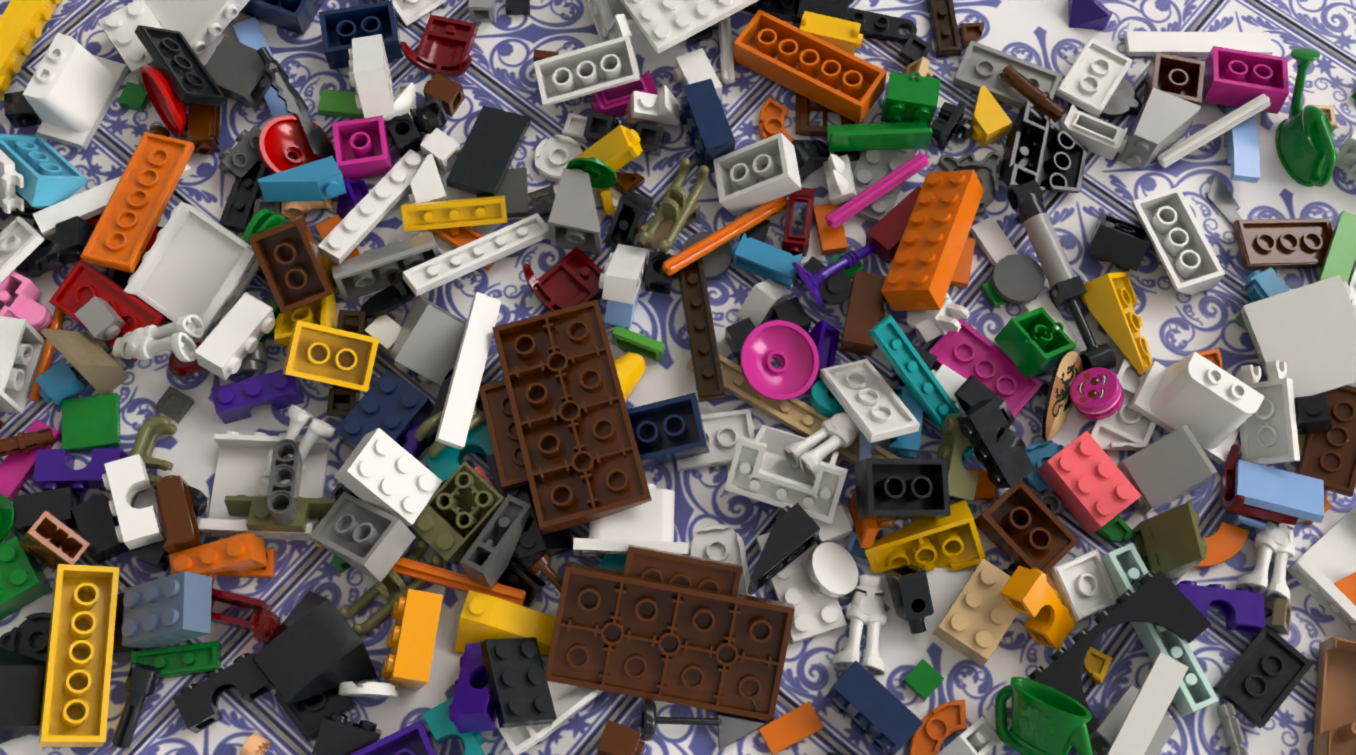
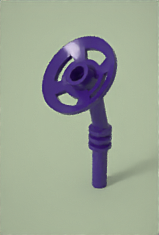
[791,243,876,307]

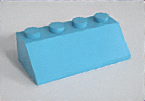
[0,134,88,209]

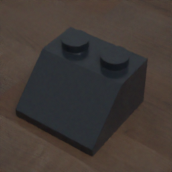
[1087,212,1150,271]

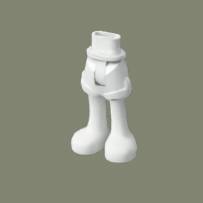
[112,314,204,362]
[257,404,336,497]
[782,410,860,483]
[1236,519,1295,601]
[832,575,887,676]

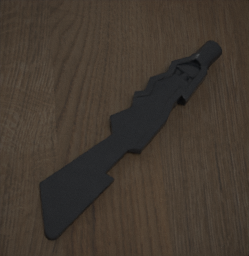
[257,47,336,161]

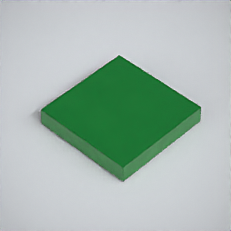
[62,393,121,453]

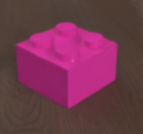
[332,116,392,180]

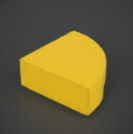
[596,188,615,216]
[1083,646,1113,685]

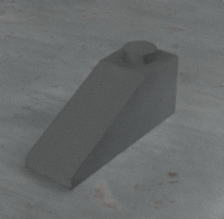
[460,494,533,589]

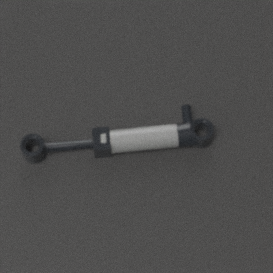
[1007,180,1116,371]

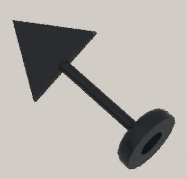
[640,699,766,751]

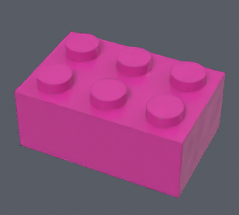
[1203,46,1289,114]

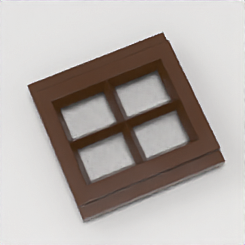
[795,92,855,137]

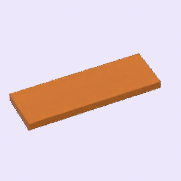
[80,132,195,273]

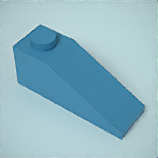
[257,156,347,202]

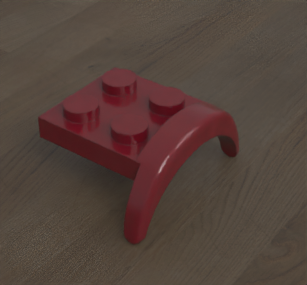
[400,14,478,77]
[523,247,604,312]
[1220,444,1298,525]

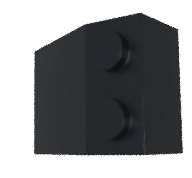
[747,503,820,596]

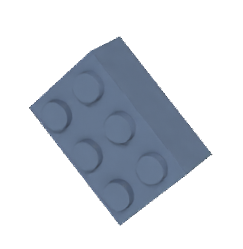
[122,571,212,650]

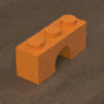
[169,532,267,582]

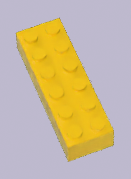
[38,564,120,747]

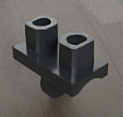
[930,100,973,150]

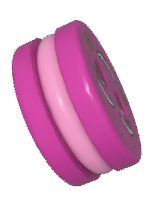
[1069,367,1124,420]

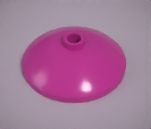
[740,320,819,401]

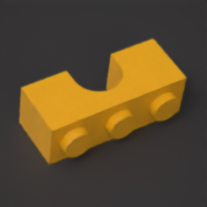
[1000,566,1076,650]

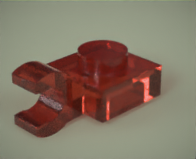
[248,609,281,644]

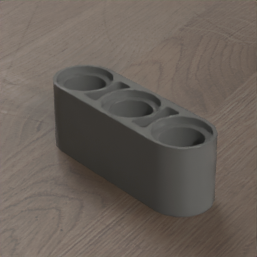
[267,439,302,525]

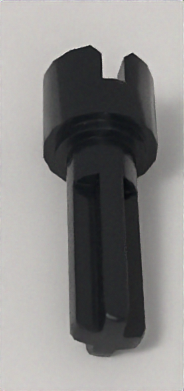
[113,663,161,748]

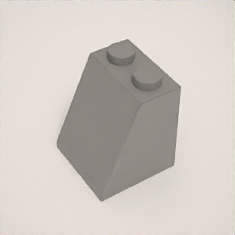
[1119,88,1201,170]
[548,168,602,256]
[390,295,466,386]
[1117,424,1217,516]
[1088,685,1178,755]

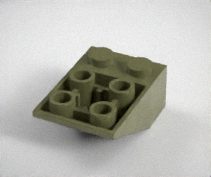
[410,461,505,564]
[1132,502,1207,580]

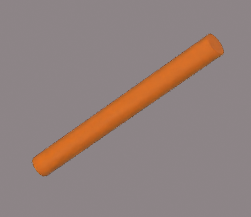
[28,307,65,402]

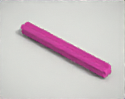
[825,153,929,229]

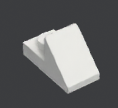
[631,85,680,126]

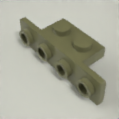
[224,495,337,532]

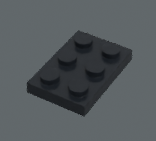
[1213,625,1313,728]
[480,637,557,728]

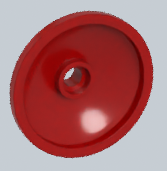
[139,65,186,138]
[258,115,333,174]

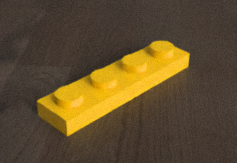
[401,195,508,232]

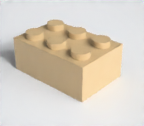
[933,559,1018,667]

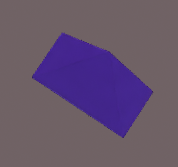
[1068,0,1113,30]
[336,178,381,224]
[808,320,840,374]

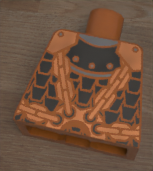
[19,510,90,570]

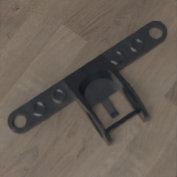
[742,0,917,45]

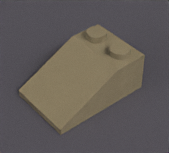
[40,328,129,395]

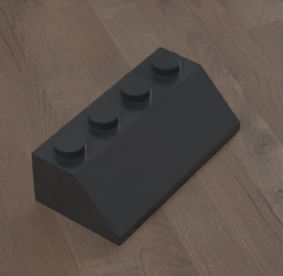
[486,454,573,566]

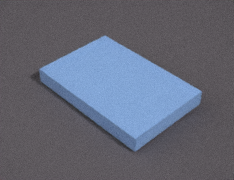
[1234,460,1324,523]

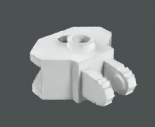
[907,293,970,343]

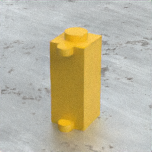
[800,11,864,55]
[576,125,643,188]

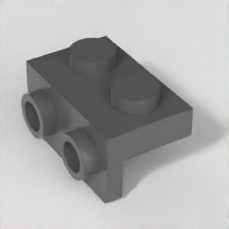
[218,125,261,178]

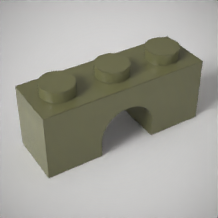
[937,413,979,501]

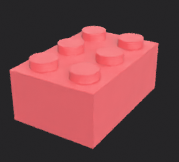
[1036,431,1141,535]

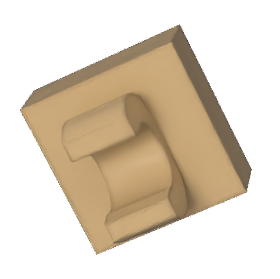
[905,57,933,80]

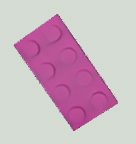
[929,319,1044,418]

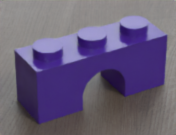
[211,369,305,424]
[33,448,129,493]
[1175,580,1265,633]
[449,642,497,733]

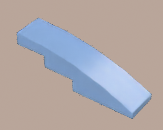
[1224,105,1260,183]

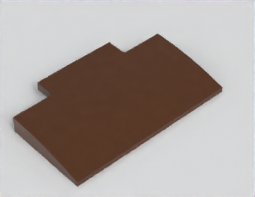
[479,300,652,535]
[545,545,795,721]

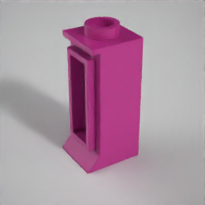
[590,70,657,118]

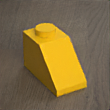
[970,85,1012,148]

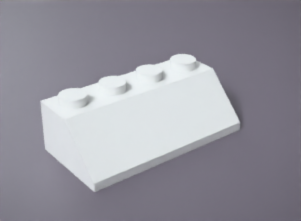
[534,35,640,107]
[1131,187,1225,295]

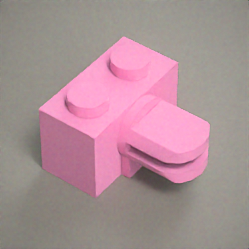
[0,271,52,331]

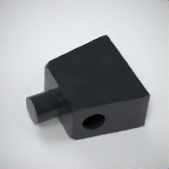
[884,564,934,634]

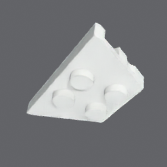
[1090,359,1156,451]

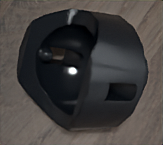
[410,97,448,134]
[819,270,852,306]

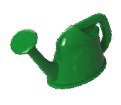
[1275,47,1337,187]
[995,677,1093,755]

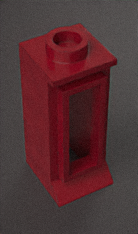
[782,187,816,256]
[211,588,272,635]

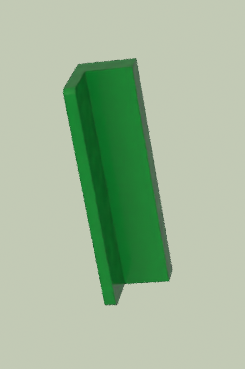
[826,121,933,152]

